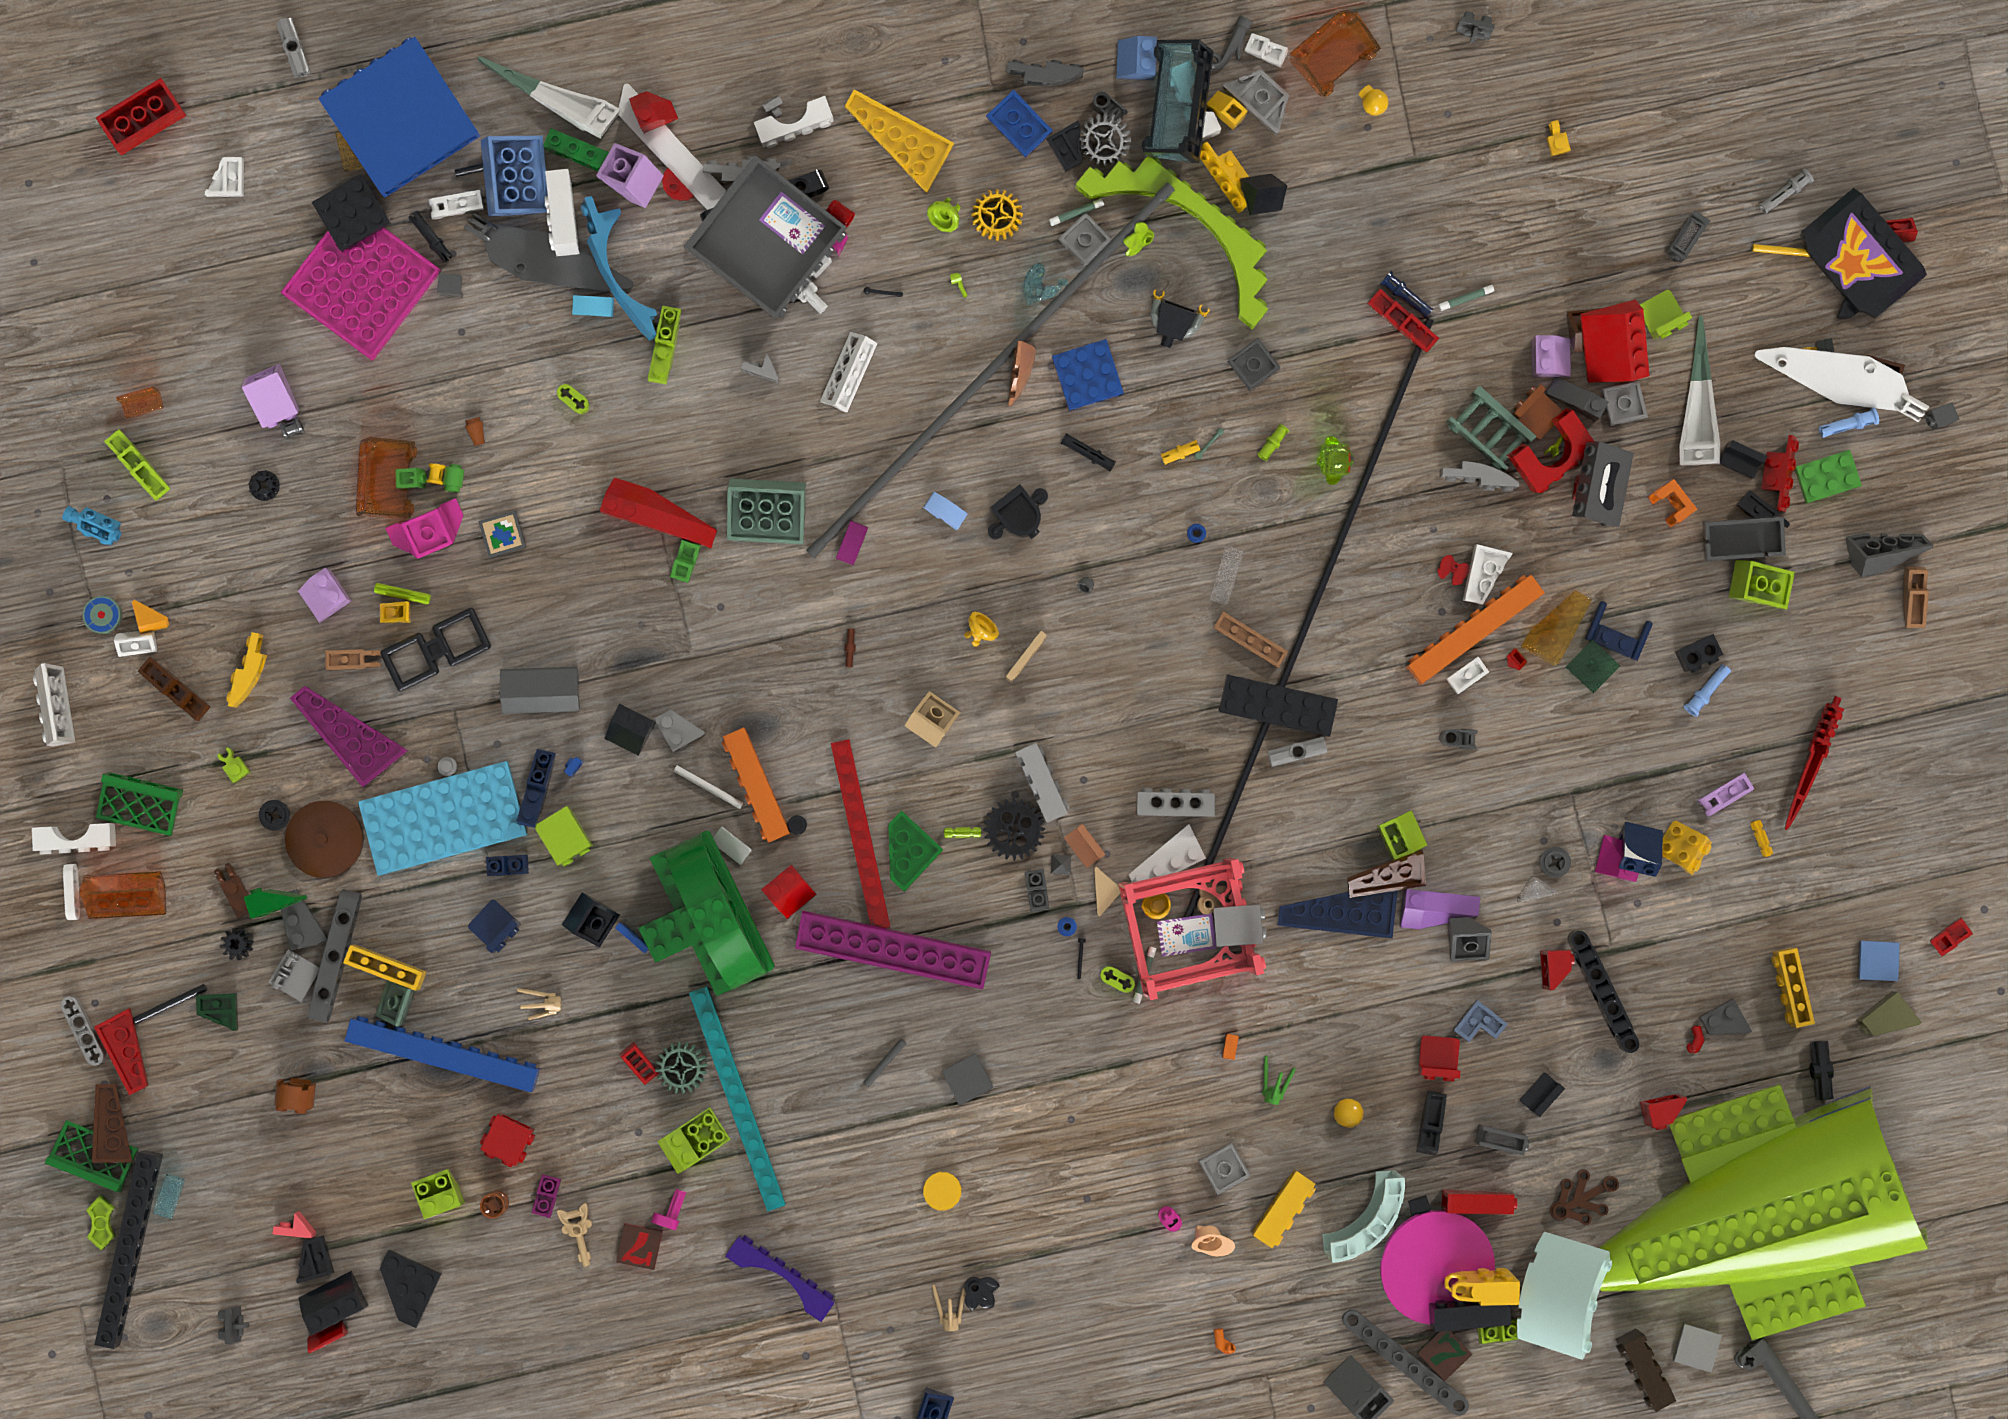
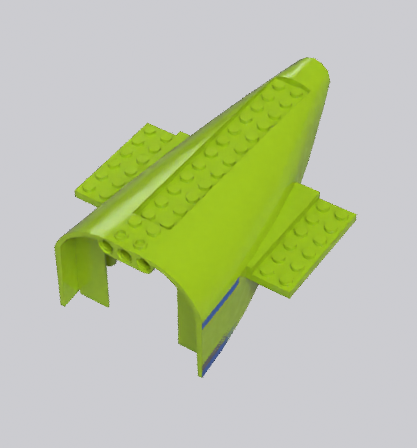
[1599,1084,1929,1340]

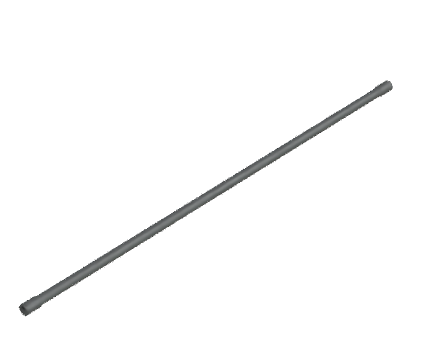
[806,182,1175,558]

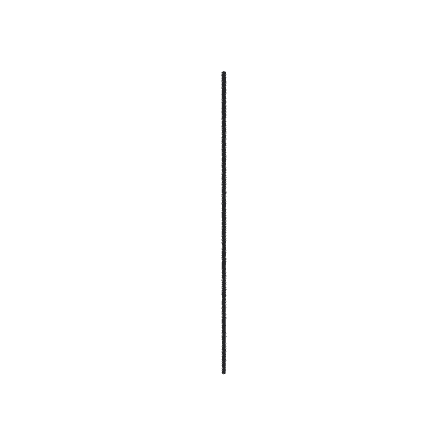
[1184,318,1434,917]

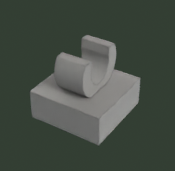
[761,95,783,117]

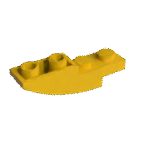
[227,632,267,708]

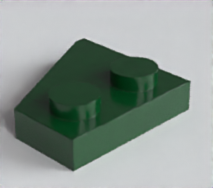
[196,993,238,1031]

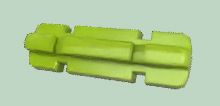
[944,827,981,838]

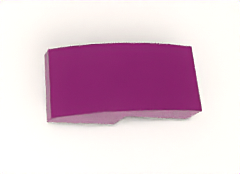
[836,520,868,565]
[531,1174,561,1219]

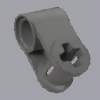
[1092,91,1128,121]
[1439,729,1478,750]

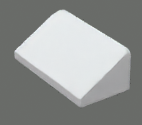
[114,631,157,657]
[713,826,752,865]

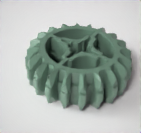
[655,1041,708,1094]

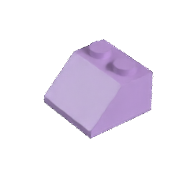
[1532,335,1571,377]
[298,568,351,623]

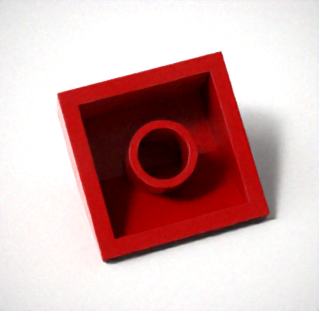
[761,865,817,919]
[1540,949,1575,991]
[1640,1094,1687,1130]

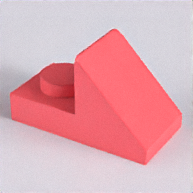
[273,1211,316,1238]

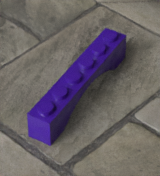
[725,1235,835,1322]

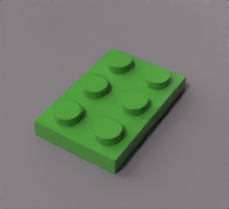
[1795,450,1862,503]

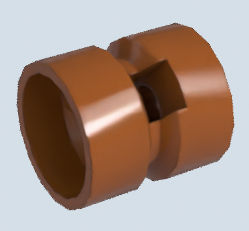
[480,1190,509,1219]

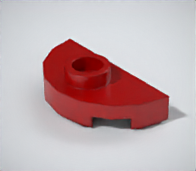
[662,168,694,201]

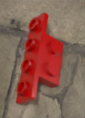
[1761,435,1799,513]

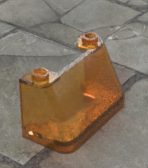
[1288,10,1381,97]
[356,437,417,519]

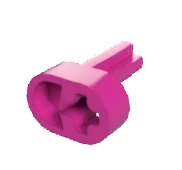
[651,1189,687,1230]
[1158,1206,1182,1232]

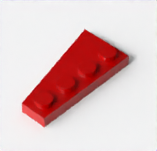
[94,1008,149,1095]

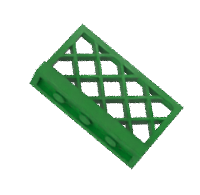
[96,772,183,836]
[45,1120,139,1193]

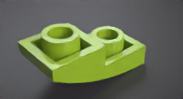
[1477,1319,1518,1344]

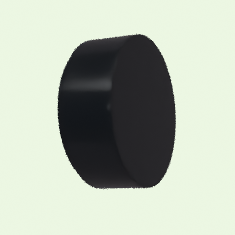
[788,815,807,835]

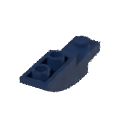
[516,749,556,828]

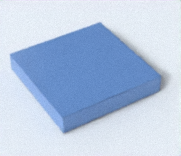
[1858,941,1900,981]

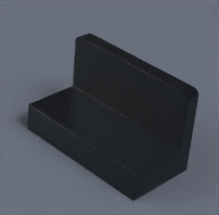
[1720,440,1767,479]
[1520,1072,1565,1117]

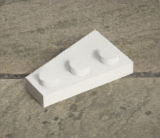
[1462,544,1513,605]

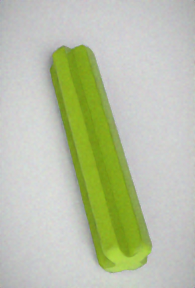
[374,583,431,604]

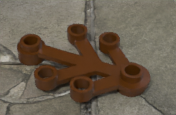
[1550,1169,1619,1225]

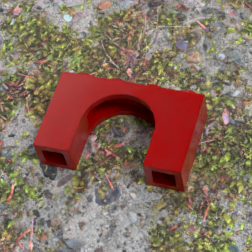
[1507,409,1595,493]

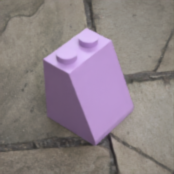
[596,143,664,208]
[242,363,299,428]

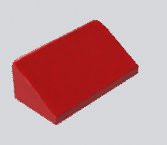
[1886,218,1918,242]
[307,1320,348,1353]

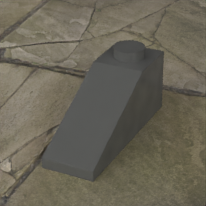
[1546,377,1609,422]

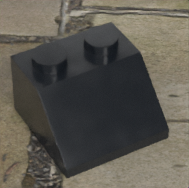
[604,704,656,756]
[562,892,620,947]

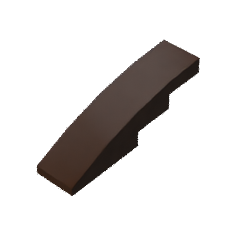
[138,657,210,722]

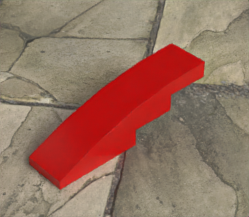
[1367,289,1439,353]

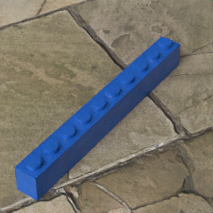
[345,1016,541,1092]

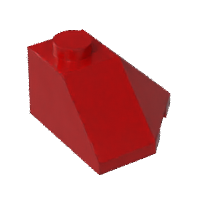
[629,91,679,134]

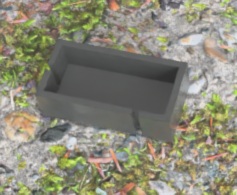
[1702,516,1786,561]

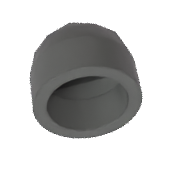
[1077,577,1094,594]

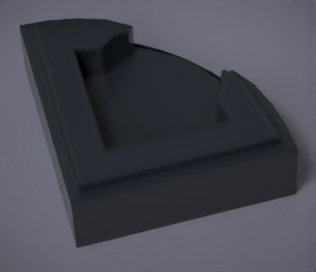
[1837,299,1859,319]

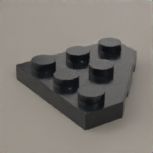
[380,1250,442,1328]

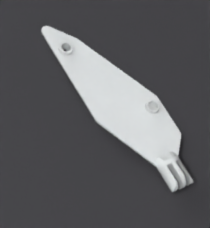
[1755,347,1929,422]

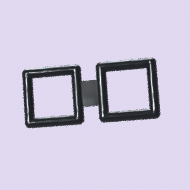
[380,608,491,691]

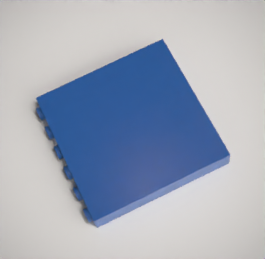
[318,37,481,198]

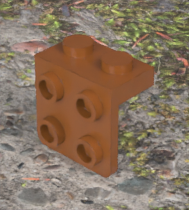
[1512,384,1563,440]

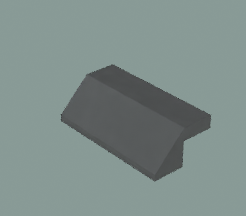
[500,667,580,714]

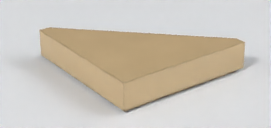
[1094,867,1120,917]

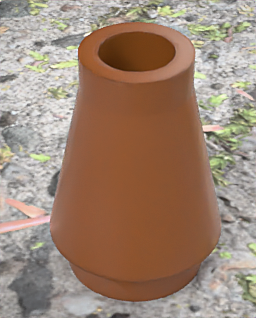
[465,417,485,446]

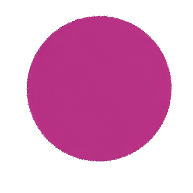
[1380,1210,1495,1325]

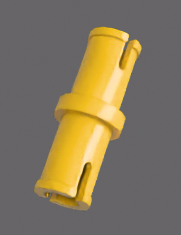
[1161,439,1201,465]

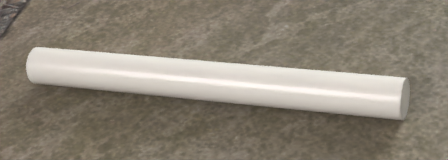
[673,765,744,809]

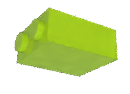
[535,806,593,867]

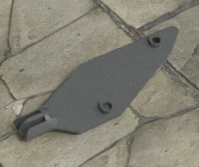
[464,213,633,292]

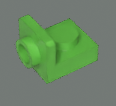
[396,468,427,489]

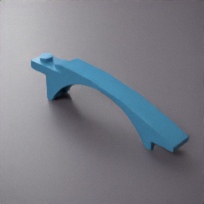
[581,196,657,341]

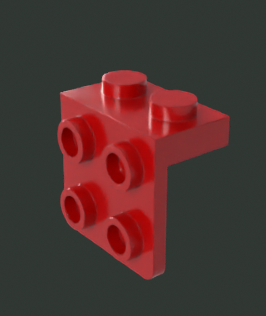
[1418,1035,1461,1082]

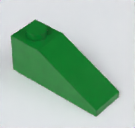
[244,888,307,919]

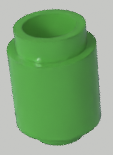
[443,464,464,493]

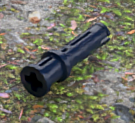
[1380,271,1433,318]

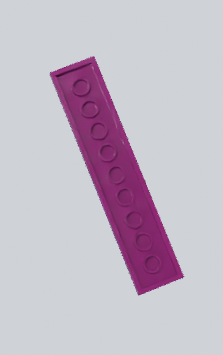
[795,911,991,989]

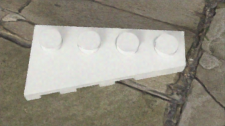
[1128,824,1206,883]

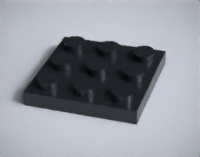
[312,174,391,252]

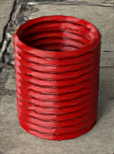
[826,199,855,228]

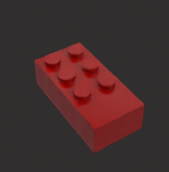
[95,78,187,156]

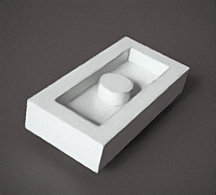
[1446,657,1489,694]

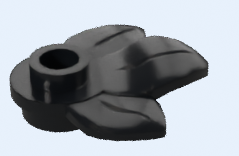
[964,1277,1000,1311]

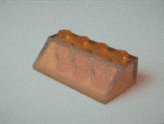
[79,871,167,919]

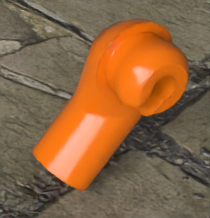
[1213,1328,1236,1354]

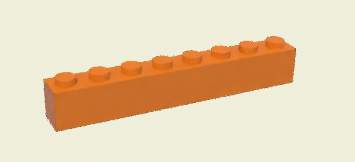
[1406,575,1545,685]

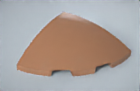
[1008,341,1036,406]

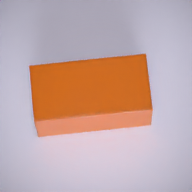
[1222,1033,1239,1060]

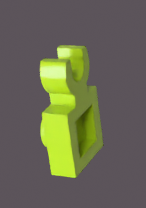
[217,747,250,783]

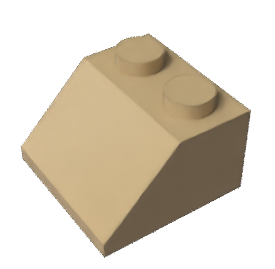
[905,691,961,748]

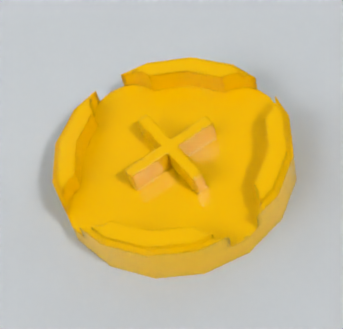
[923,1171,961,1211]

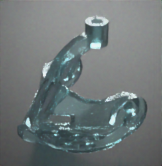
[1023,263,1068,305]

